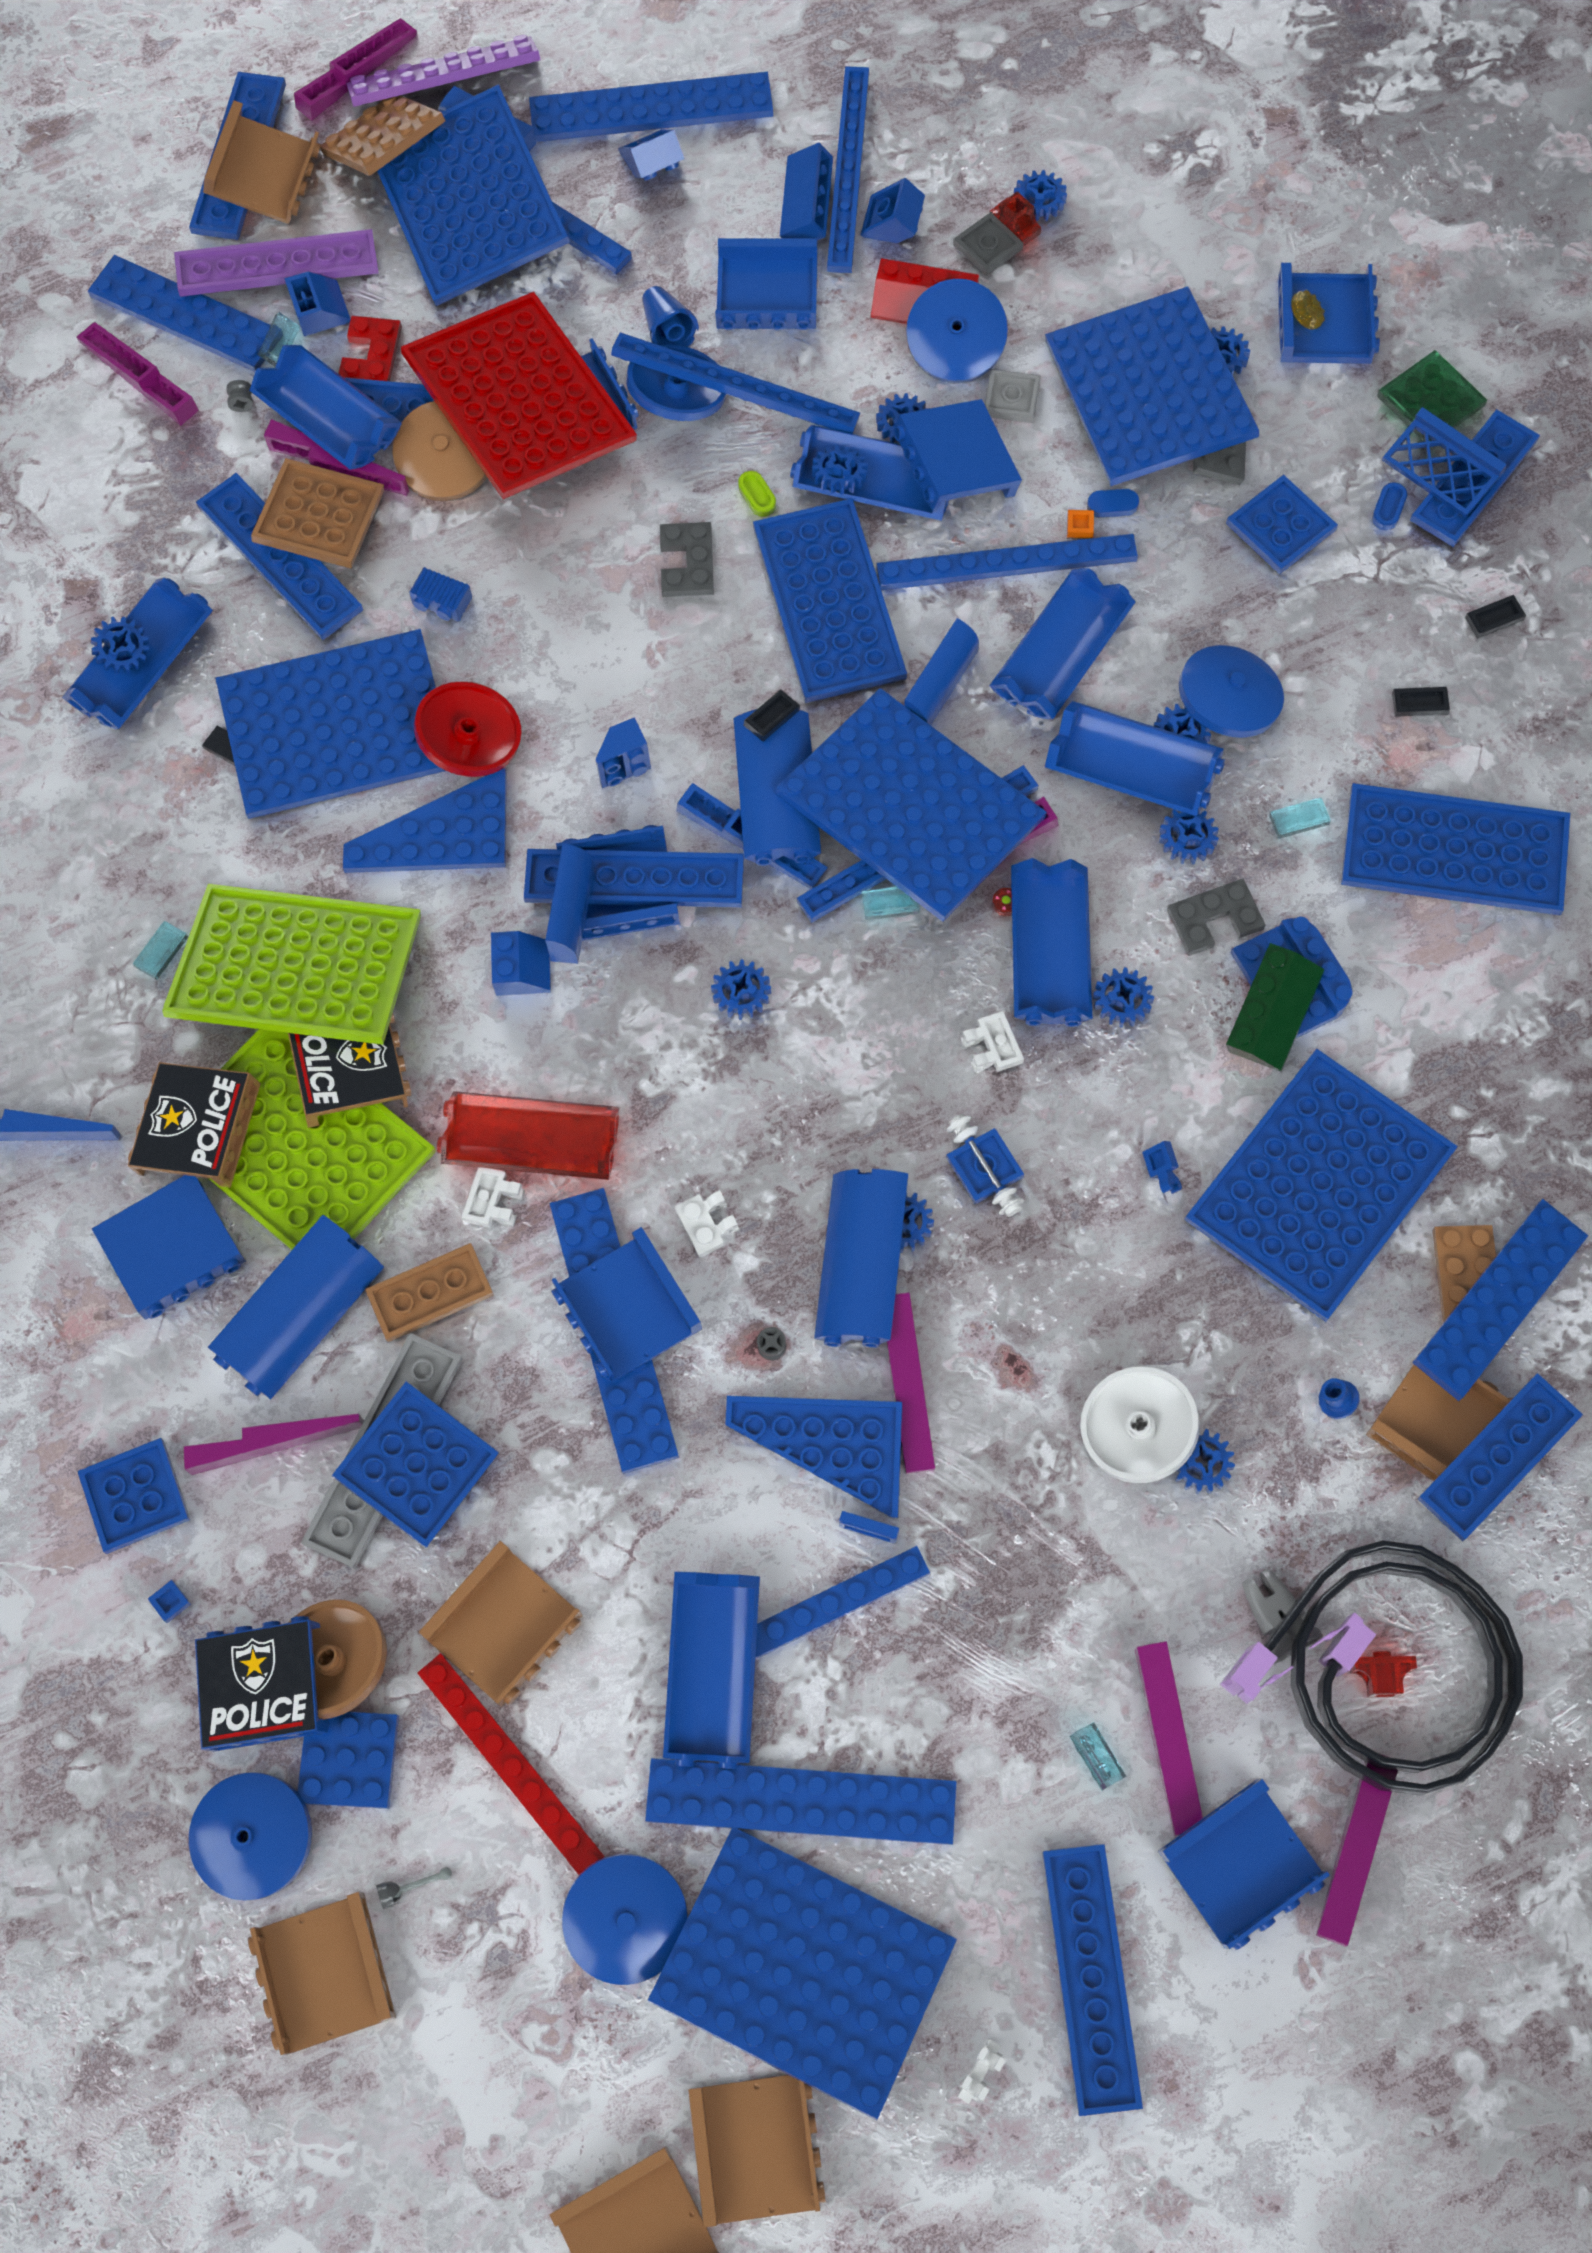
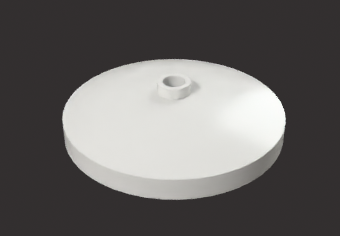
[1080,1366,1200,1483]

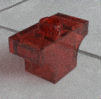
[989,192,1041,247]
[1350,1651,1417,1698]

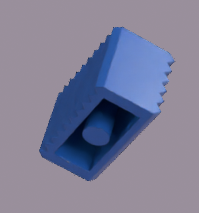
[409,567,472,622]

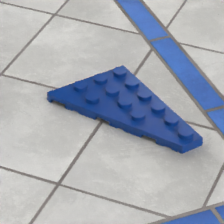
[343,769,507,873]
[725,1396,903,1519]

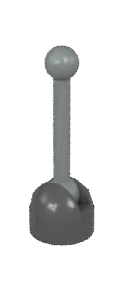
[376,1867,452,1909]

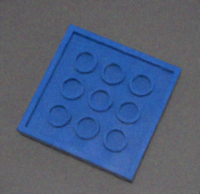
[332,1381,499,1548]

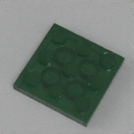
[1377,350,1487,442]

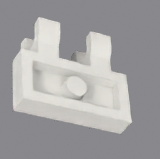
[961,1011,1024,1074]
[461,1166,525,1228]
[674,1190,740,1258]
[957,2039,1006,2104]

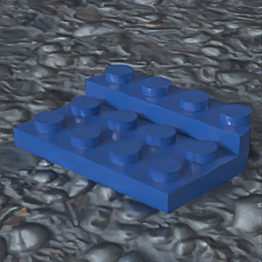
[1230,916,1353,1039]

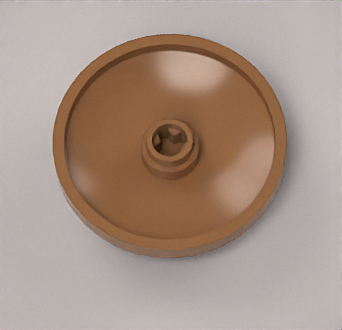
[393,401,487,501]
[288,1600,387,1719]

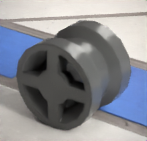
[226,380,253,412]
[757,1327,786,1361]

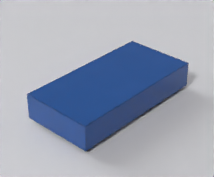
[839,1511,899,1544]

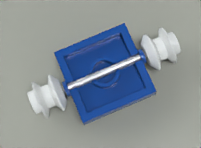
[946,1114,1024,1217]

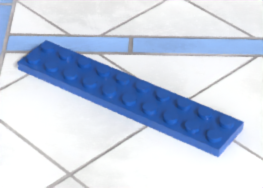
[529,71,773,142]
[549,1188,679,1474]
[645,1758,956,1845]

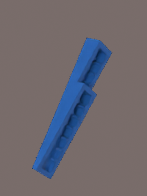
[676,783,828,889]
[0,1109,121,1141]

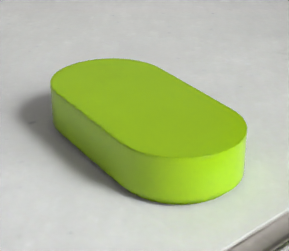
[738,471,776,517]

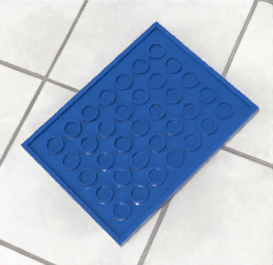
[377,84,570,306]
[1045,286,1259,486]
[215,629,445,819]
[775,688,1047,922]
[1184,1049,1458,1322]
[648,1827,957,2121]

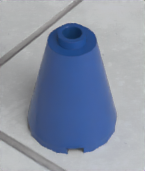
[642,286,699,347]

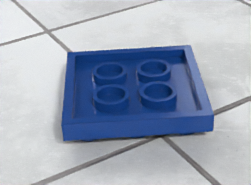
[1226,474,1338,574]
[77,1438,190,1554]
[297,1712,399,1809]

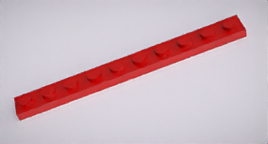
[417,1653,605,1875]

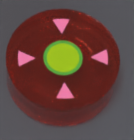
[992,888,1012,916]

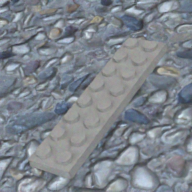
[301,1333,463,1569]

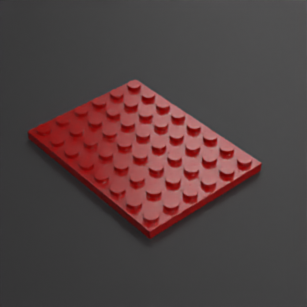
[401,291,637,500]

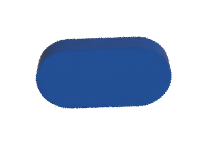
[1372,482,1407,530]
[1087,489,1139,518]

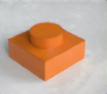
[1067,510,1094,538]

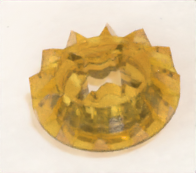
[1291,290,1325,330]

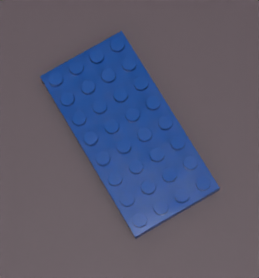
[753,498,907,703]
[1341,783,1571,915]

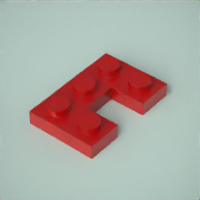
[338,316,402,381]

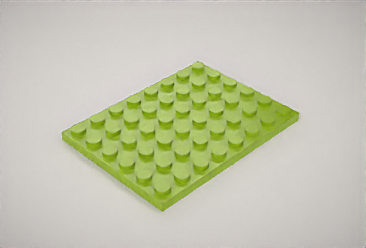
[162,884,421,1045]
[207,1029,437,1251]

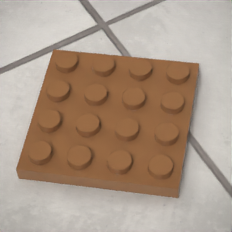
[320,95,445,176]
[251,458,384,569]

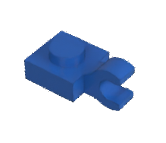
[1142,1141,1182,1194]

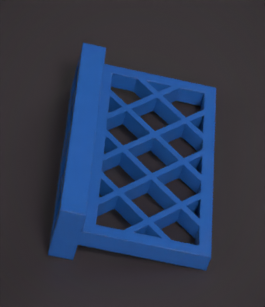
[1382,407,1507,518]

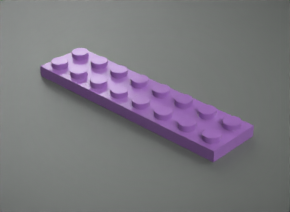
[346,35,540,107]
[174,229,379,297]

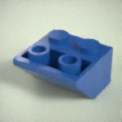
[284,271,351,336]
[595,717,651,789]

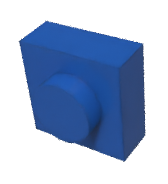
[148,1580,191,1624]

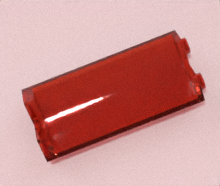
[437,1091,620,1180]

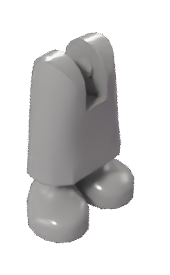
[1242,1569,1323,1664]

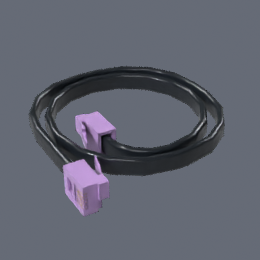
[1220,1540,1523,1796]

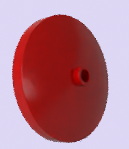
[414,681,522,777]

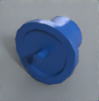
[1319,1378,1360,1419]

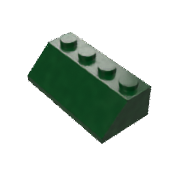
[1226,943,1325,1072]

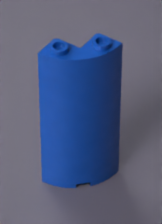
[249,345,402,470]
[790,425,949,521]
[989,567,1136,720]
[62,577,213,729]
[1045,701,1225,817]
[733,709,821,866]
[1011,858,1093,1027]
[814,1169,908,1348]
[208,1215,384,1400]
[663,1572,760,1769]

